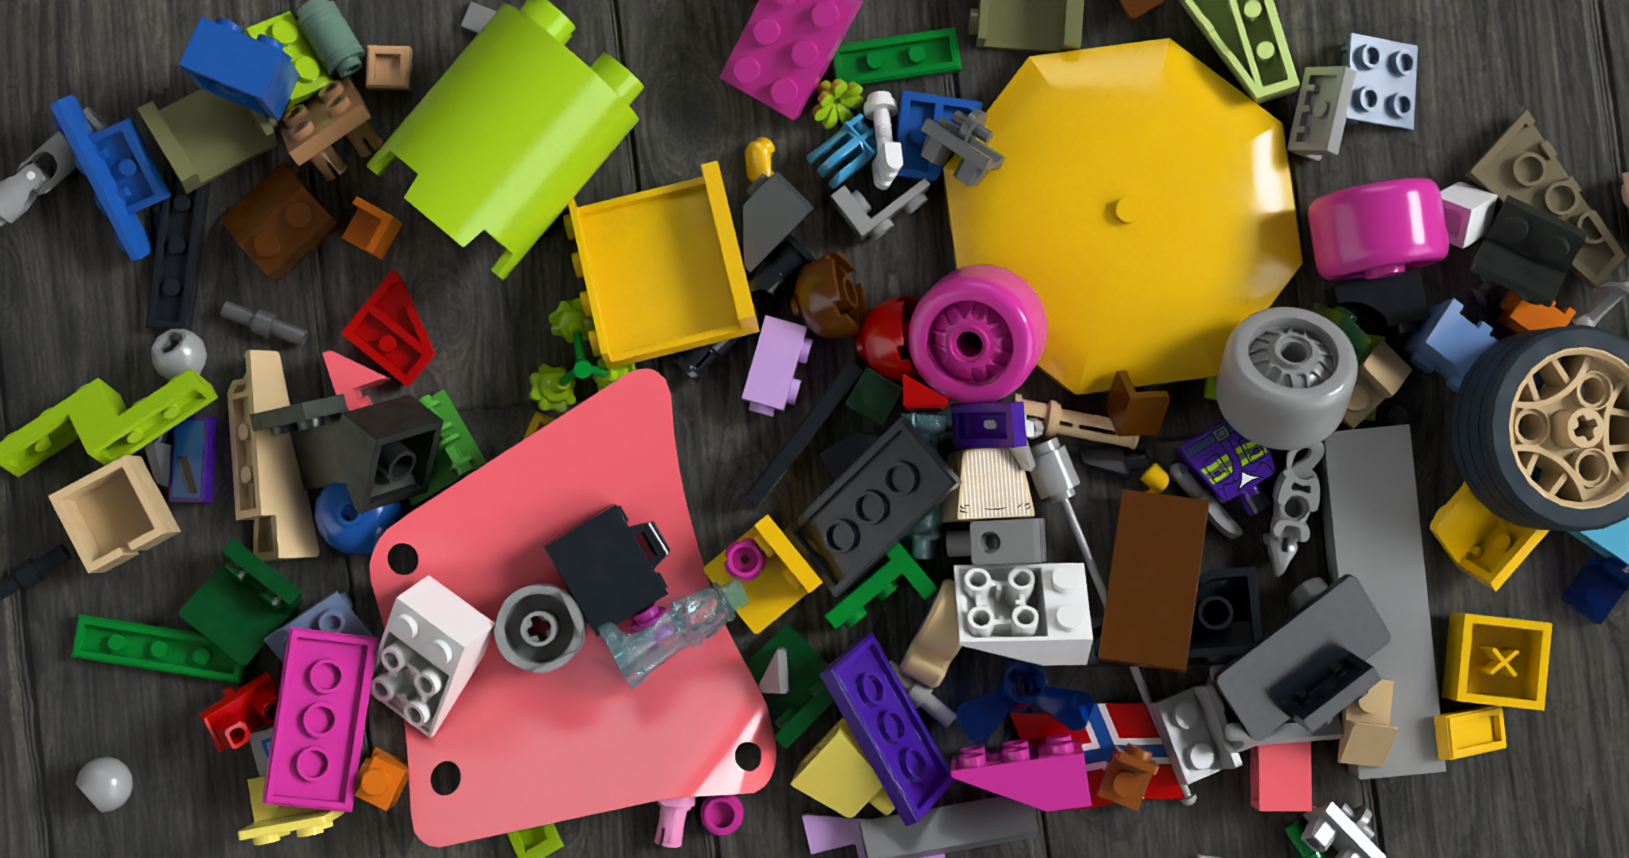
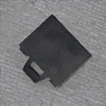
[543,504,671,637]

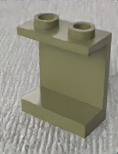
[968,0,1084,53]
[137,89,280,194]

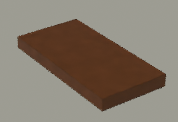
[1098,489,1209,673]

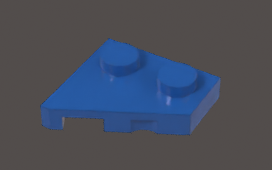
[894,90,983,183]

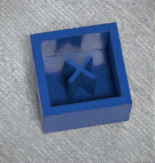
[179,17,300,121]

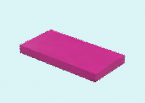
[262,626,378,812]

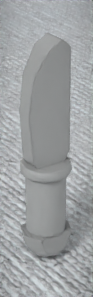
[1169,463,1243,539]

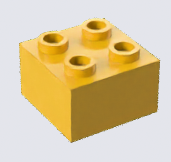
[1442,612,1552,711]

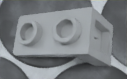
[830,178,931,242]

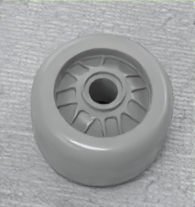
[1216,307,1358,450]

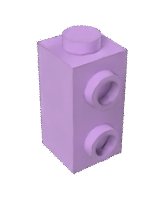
[742,315,813,417]

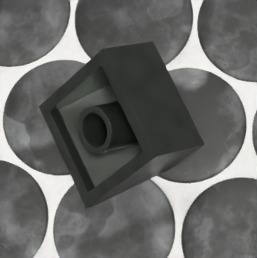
[334,394,444,514]

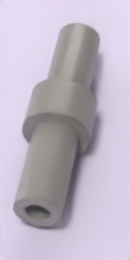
[889,660,957,728]

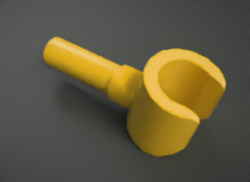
[1140,463,1169,494]

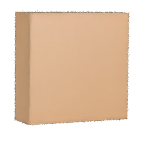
[366,45,412,91]

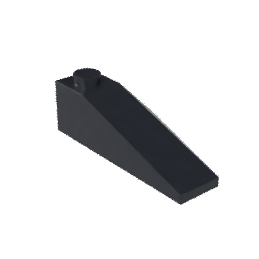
[1087,566,1263,667]

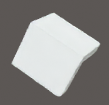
[1440,182,1498,248]

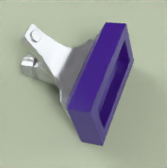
[950,401,1044,471]

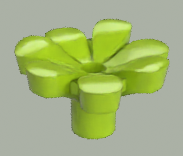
[812,79,863,130]

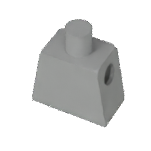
[946,518,1047,565]

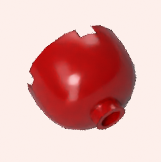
[856,294,923,383]

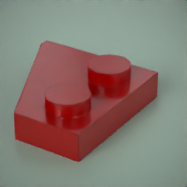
[341,269,437,388]

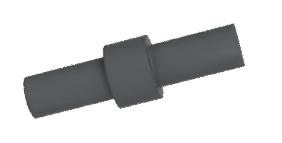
[221,301,308,346]

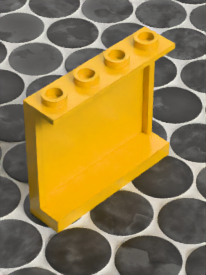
[563,160,760,369]

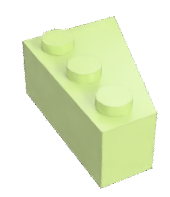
[1178,0,1300,104]

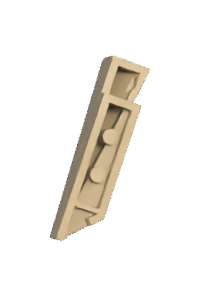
[227,350,320,562]

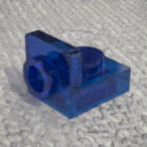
[1560,556,1629,625]

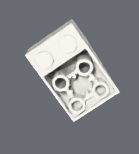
[953,563,1093,666]
[370,575,495,738]

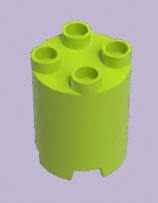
[366,0,644,280]

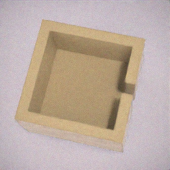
[48,455,181,574]

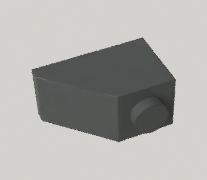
[743,171,814,272]

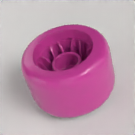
[1308,178,1449,281]
[908,264,1047,404]

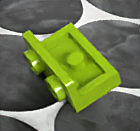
[243,11,334,118]

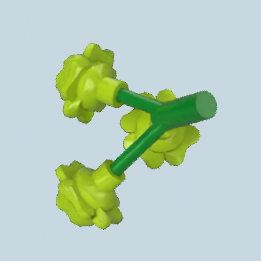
[529,298,637,414]

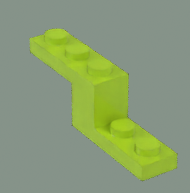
[0,368,218,478]

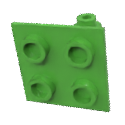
[408,389,487,506]

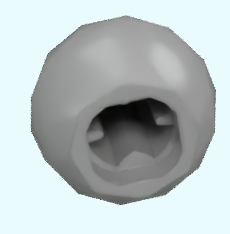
[151,329,207,380]
[75,757,133,813]

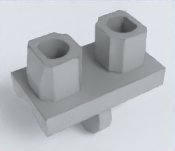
[1301,802,1386,858]

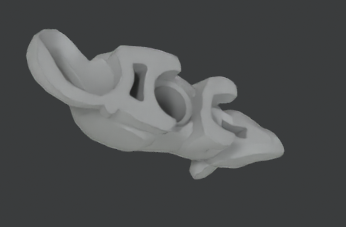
[1263,442,1325,577]

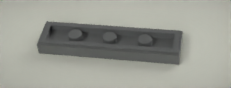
[859,796,1039,858]

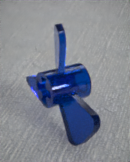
[956,655,1093,745]

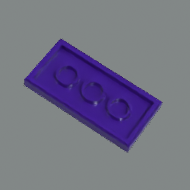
[820,632,956,826]

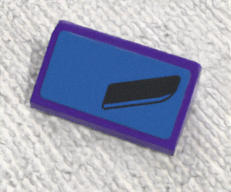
[169,416,218,503]

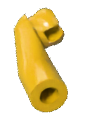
[745,137,775,183]

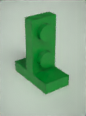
[824,543,938,629]

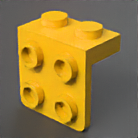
[1430,481,1549,592]

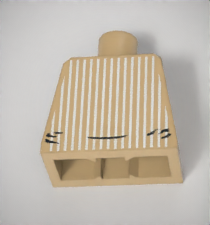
[942,448,1035,523]

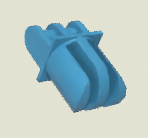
[806,113,877,189]

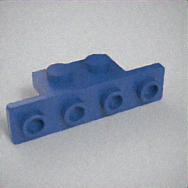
[50,94,172,262]

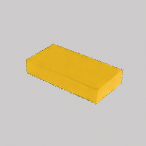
[1434,705,1507,760]

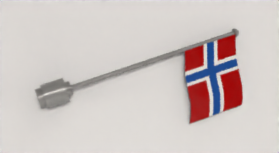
[1009,437,1197,810]

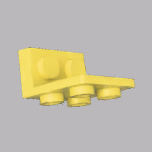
[238,775,345,845]

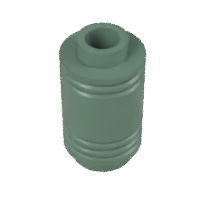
[296,0,366,78]

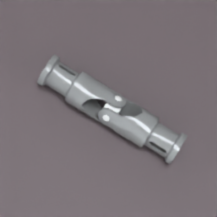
[0,106,109,227]

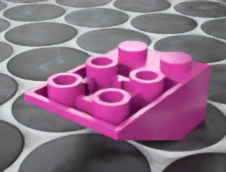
[951,734,1092,812]

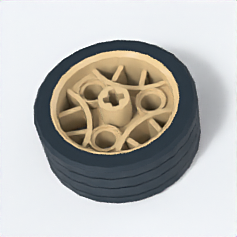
[1451,325,1629,532]

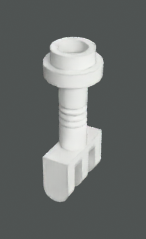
[863,91,903,190]

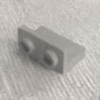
[1287,66,1357,161]
[1149,684,1242,785]

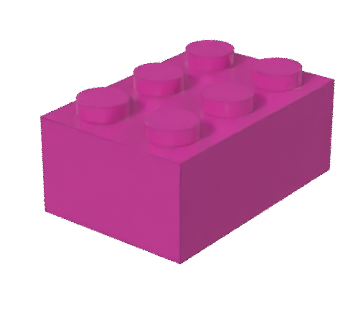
[719,0,863,120]

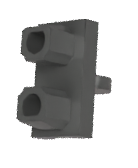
[920,108,1006,187]

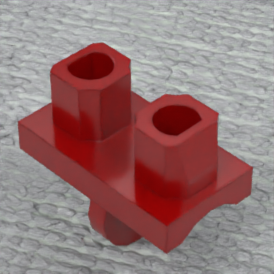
[198,672,279,752]

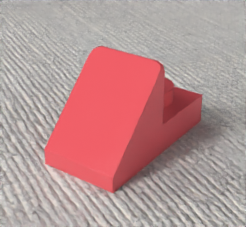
[322,350,392,411]

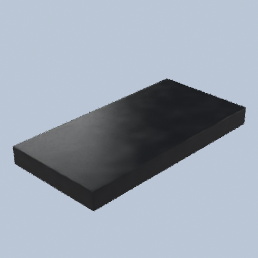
[783,417,962,598]

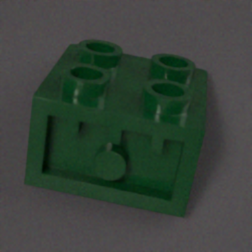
[179,538,303,667]
[746,624,834,749]

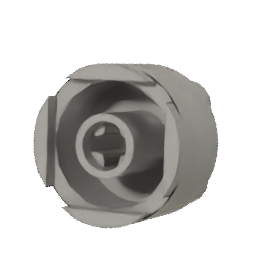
[494,583,587,673]

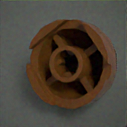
[791,251,868,340]

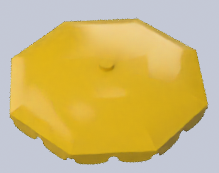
[943,38,1303,395]

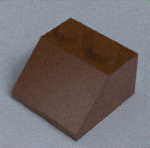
[221,161,342,281]

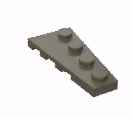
[1465,110,1626,289]

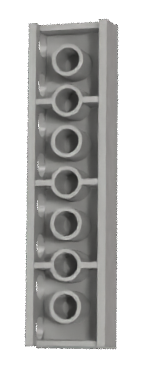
[1317,424,1446,780]

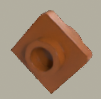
[1096,743,1159,811]

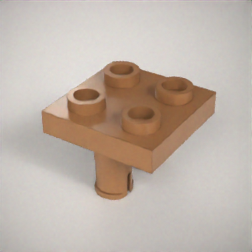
[278,77,383,181]

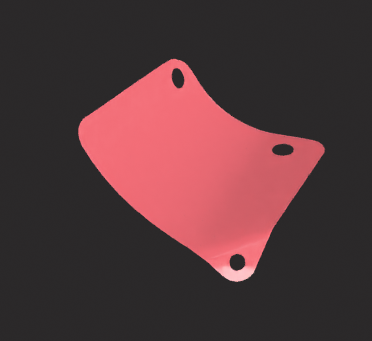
[369,368,777,848]

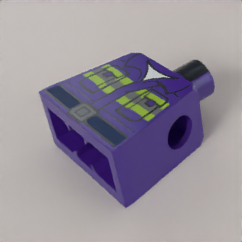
[1174,419,1277,516]

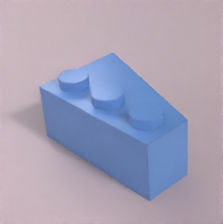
[1402,298,1545,393]

